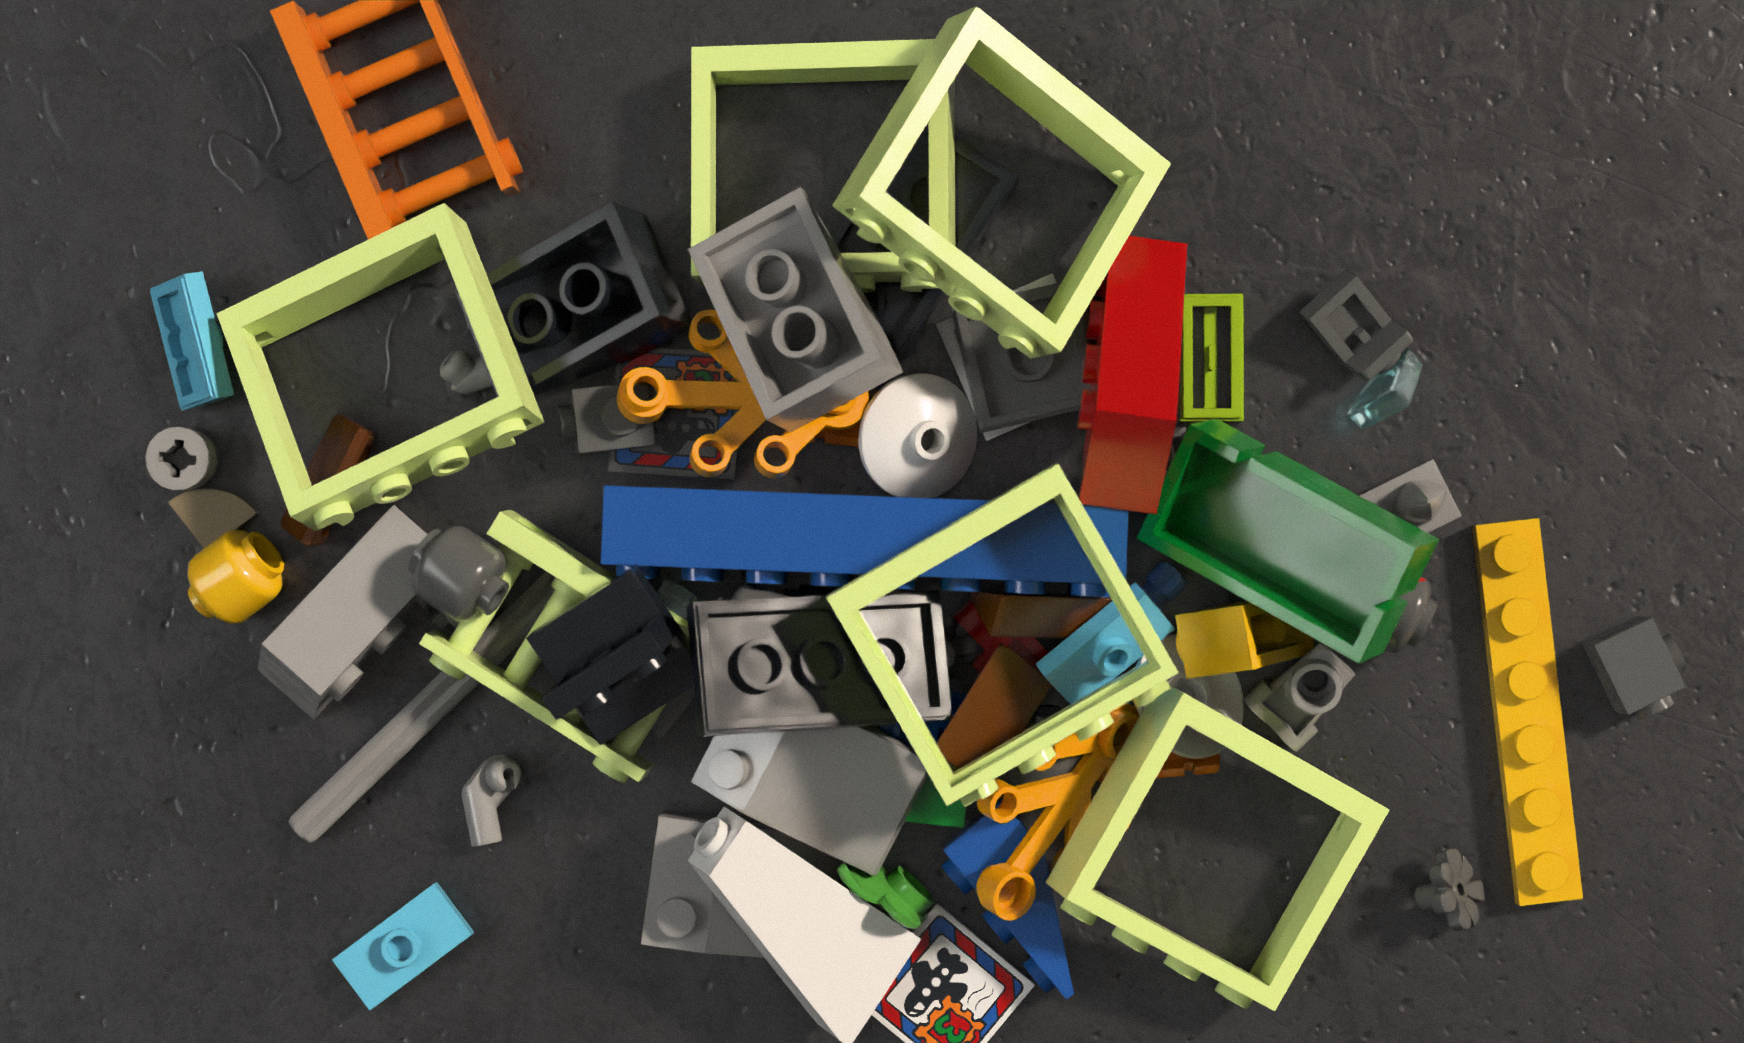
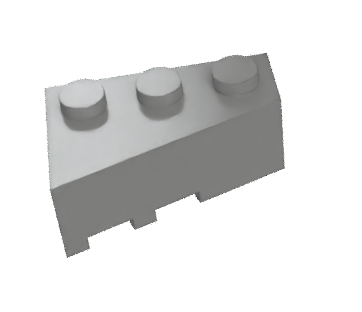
[257,505,429,720]

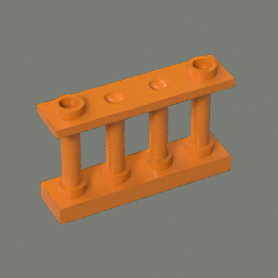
[270,0,523,239]

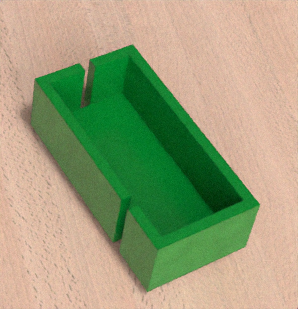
[1136,418,1439,664]

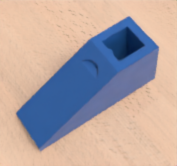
[941,797,1074,1000]

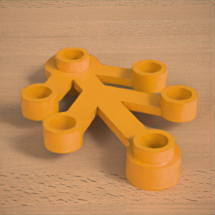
[616,309,869,479]
[976,703,1140,921]

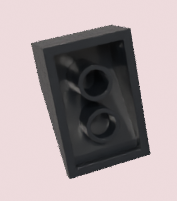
[455,201,691,397]

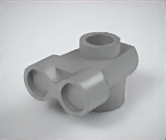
[1243,643,1355,752]

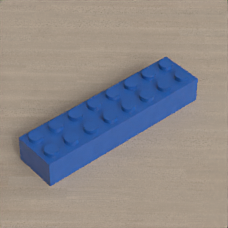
[601,486,1129,597]

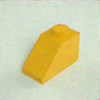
[1175,600,1314,679]

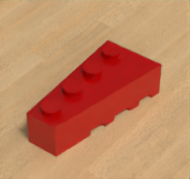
[1077,236,1188,514]

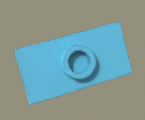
[150,271,234,411]
[1036,582,1175,704]
[332,882,474,1010]

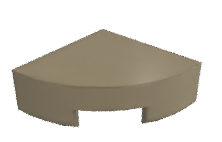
[168,488,260,548]

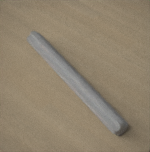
[289,571,555,843]

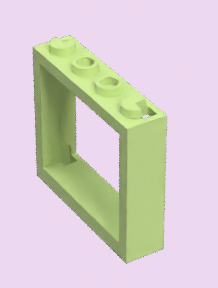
[832,6,1171,359]
[691,39,955,293]
[217,203,544,531]
[827,463,1179,807]
[1046,684,1389,1011]

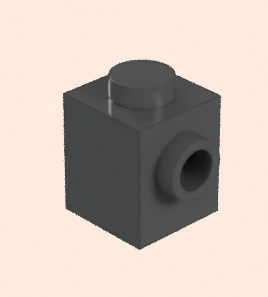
[1582,616,1686,719]

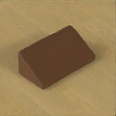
[280,414,378,546]
[970,591,1112,638]
[937,643,1052,772]

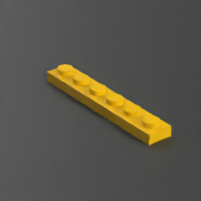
[1472,518,1583,906]

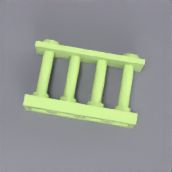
[419,510,689,783]

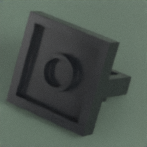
[526,564,693,745]

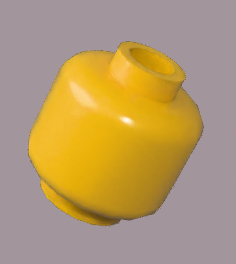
[187,529,284,624]

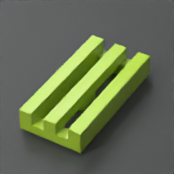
[1178,294,1244,422]

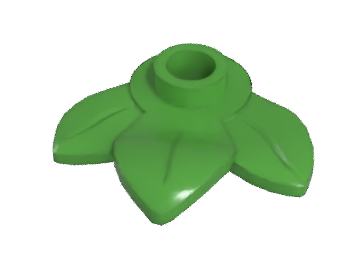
[837,863,935,929]

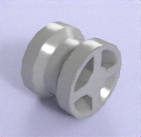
[145,427,219,491]

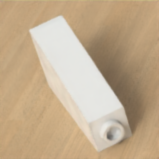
[687,807,921,1043]

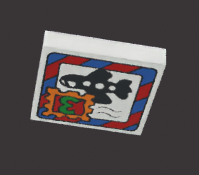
[872,901,1035,1043]

